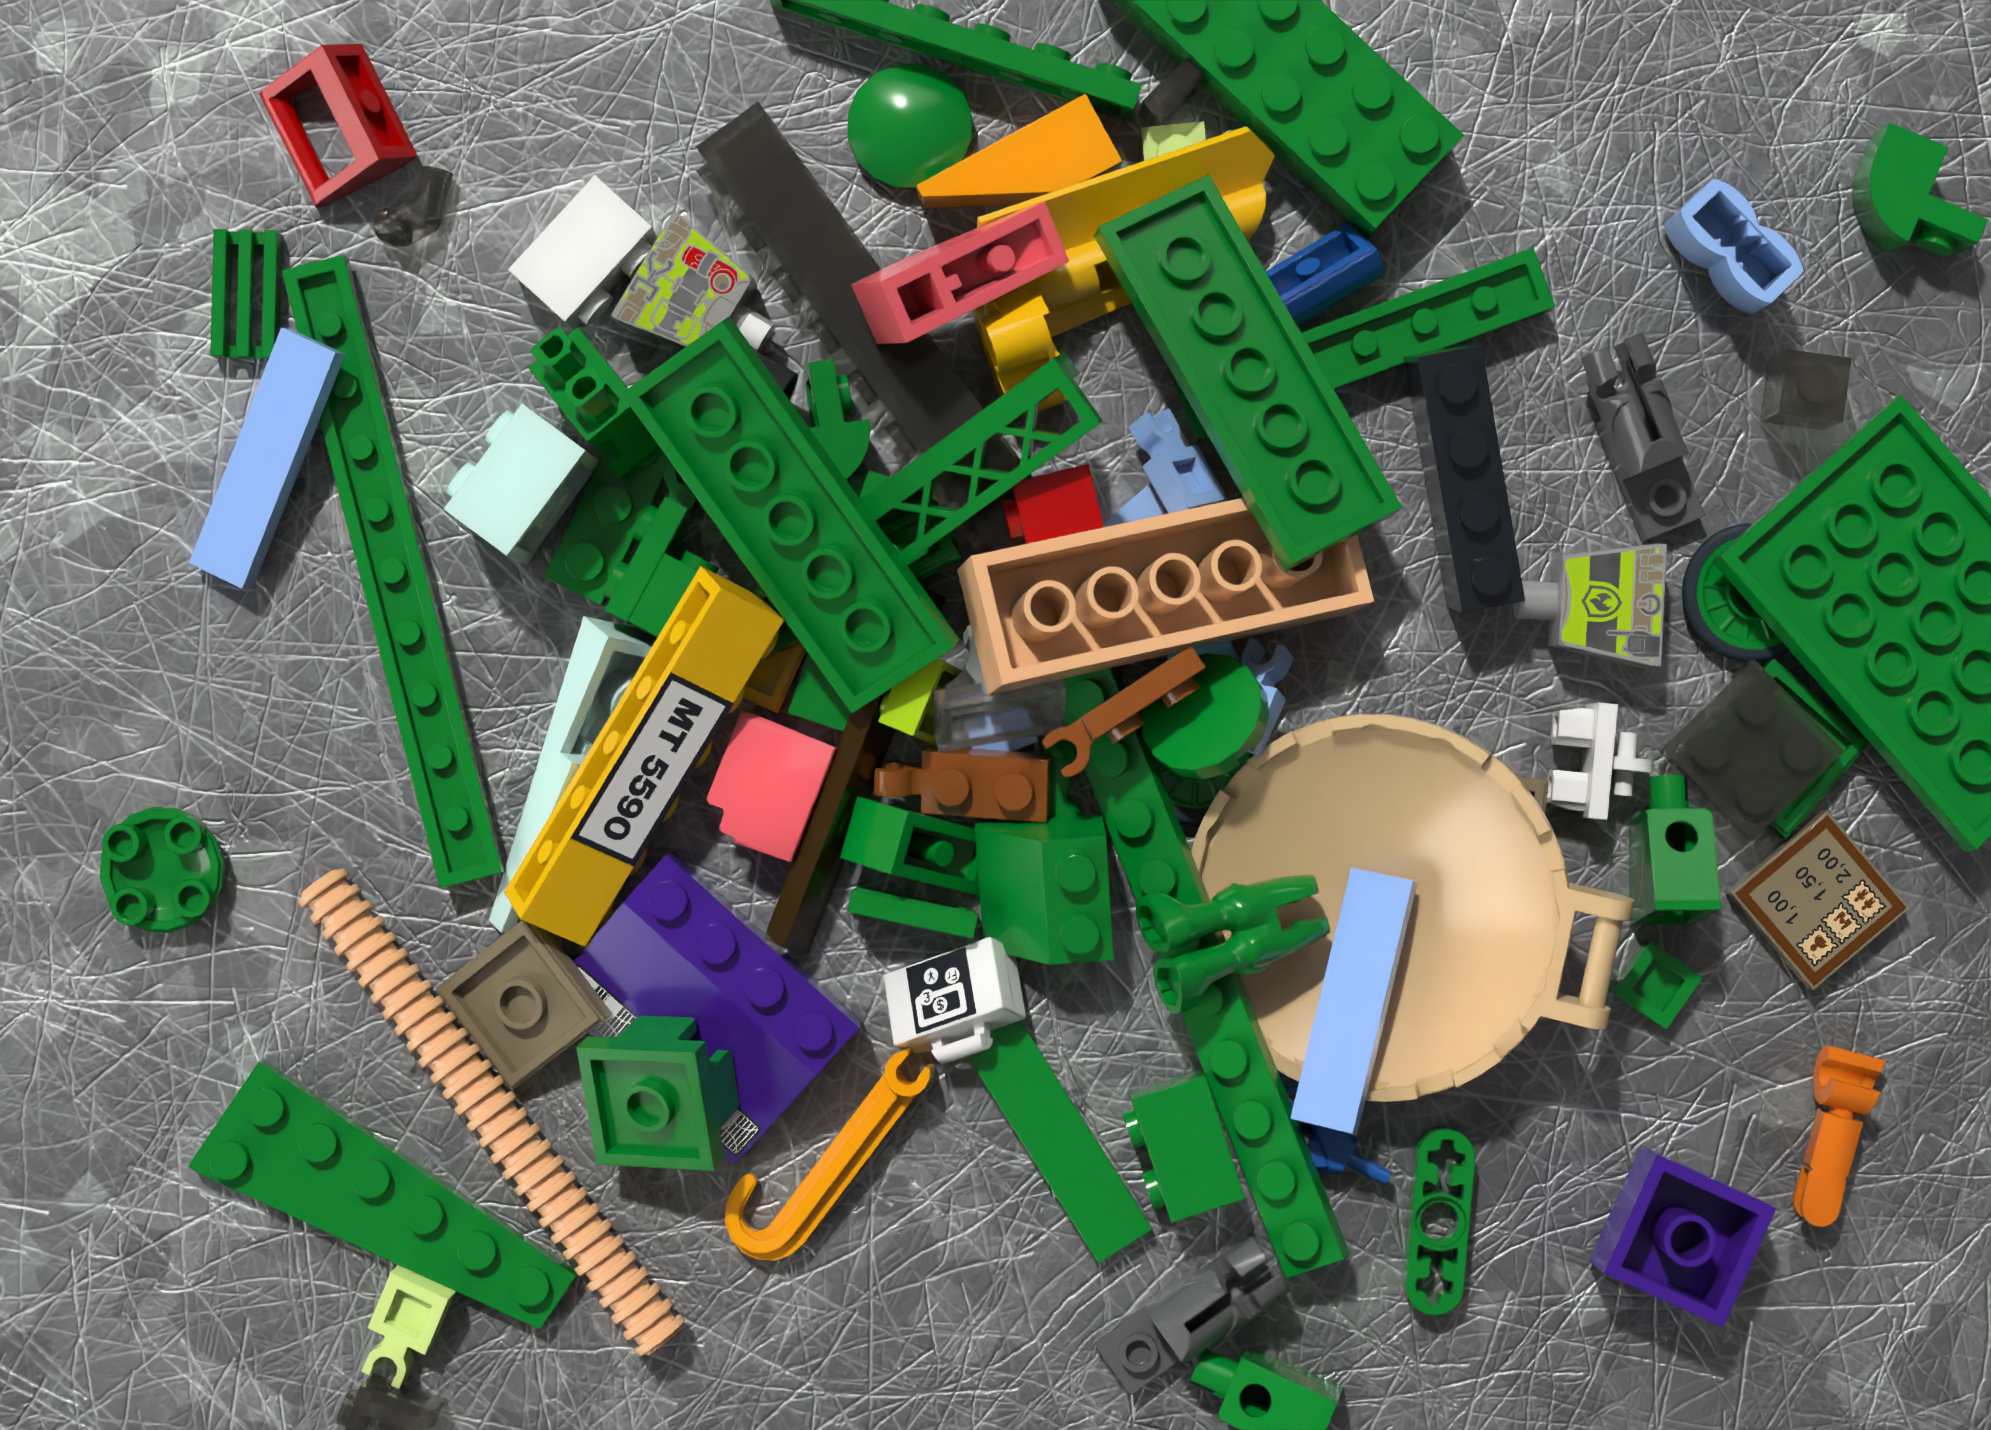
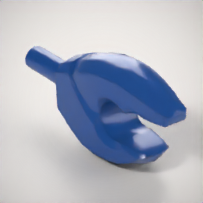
[1290,1102,1392,1186]

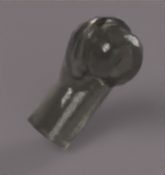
[373,166,453,247]

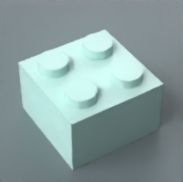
[444,404,600,565]

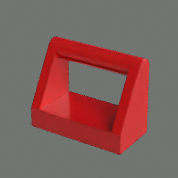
[259,44,418,208]

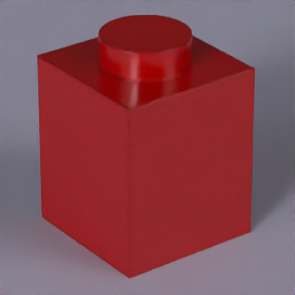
[1002,464,1104,544]

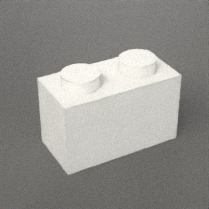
[508,175,658,331]

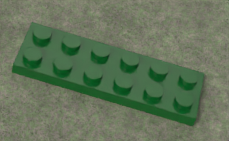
[1094,174,1402,571]
[621,316,960,713]

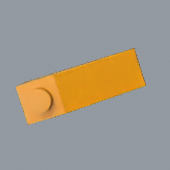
[916,94,1122,208]

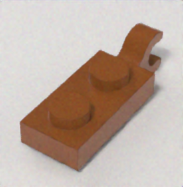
[1042,646,1205,778]
[874,746,1053,823]

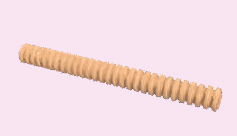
[298,868,685,1356]

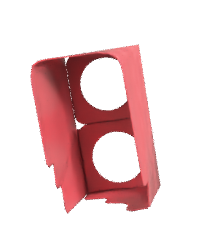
[706,710,837,862]

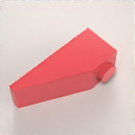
[851,201,1069,344]

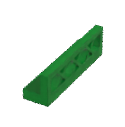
[860,353,1103,564]

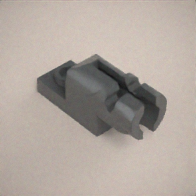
[1581,333,1706,541]
[1093,1236,1291,1395]

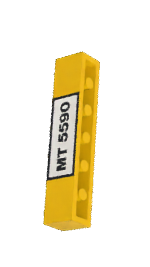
[504,566,784,947]

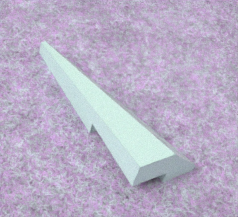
[489,616,657,933]

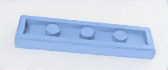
[189,327,345,589]
[1290,867,1417,1135]

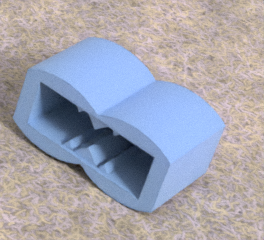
[1664,179,1804,315]

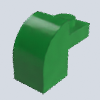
[1852,122,1988,256]
[802,359,871,480]

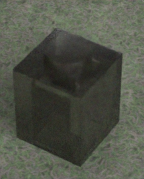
[1760,349,1852,430]

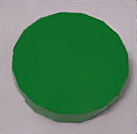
[1141,653,1269,779]

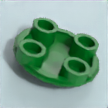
[847,64,972,192]
[100,807,224,933]

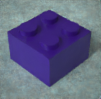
[1589,1145,1776,1327]

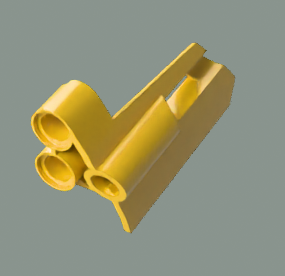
[972,126,1275,418]

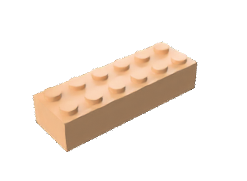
[957,498,1374,695]

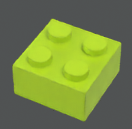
[878,658,962,746]

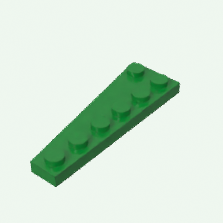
[188,1059,577,1329]

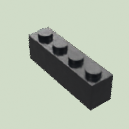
[1403,345,1525,613]

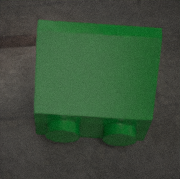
[975,814,1114,965]

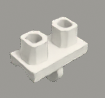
[1546,703,1654,820]

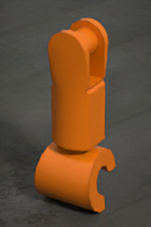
[1792,1045,1886,1227]

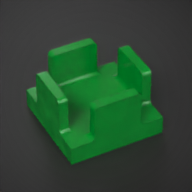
[576,1016,739,1171]

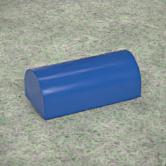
[1266,222,1385,327]

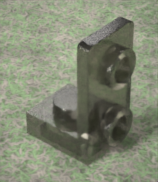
[337,1373,445,1430]

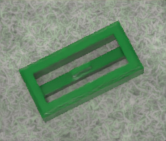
[210,229,282,360]
[847,885,978,939]

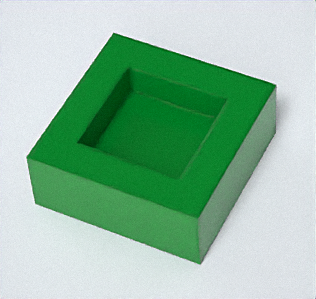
[1610,939,1703,1030]

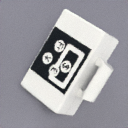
[883,937,1026,1064]

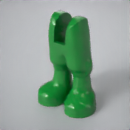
[1136,875,1330,1015]

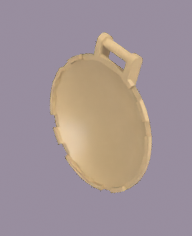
[1191,714,1635,1102]

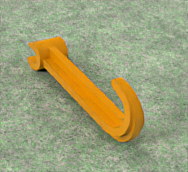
[725,1048,936,1261]

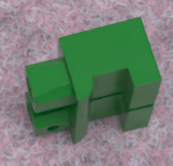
[528,327,659,478]

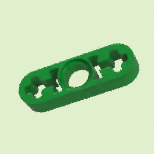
[1402,1126,1475,1315]

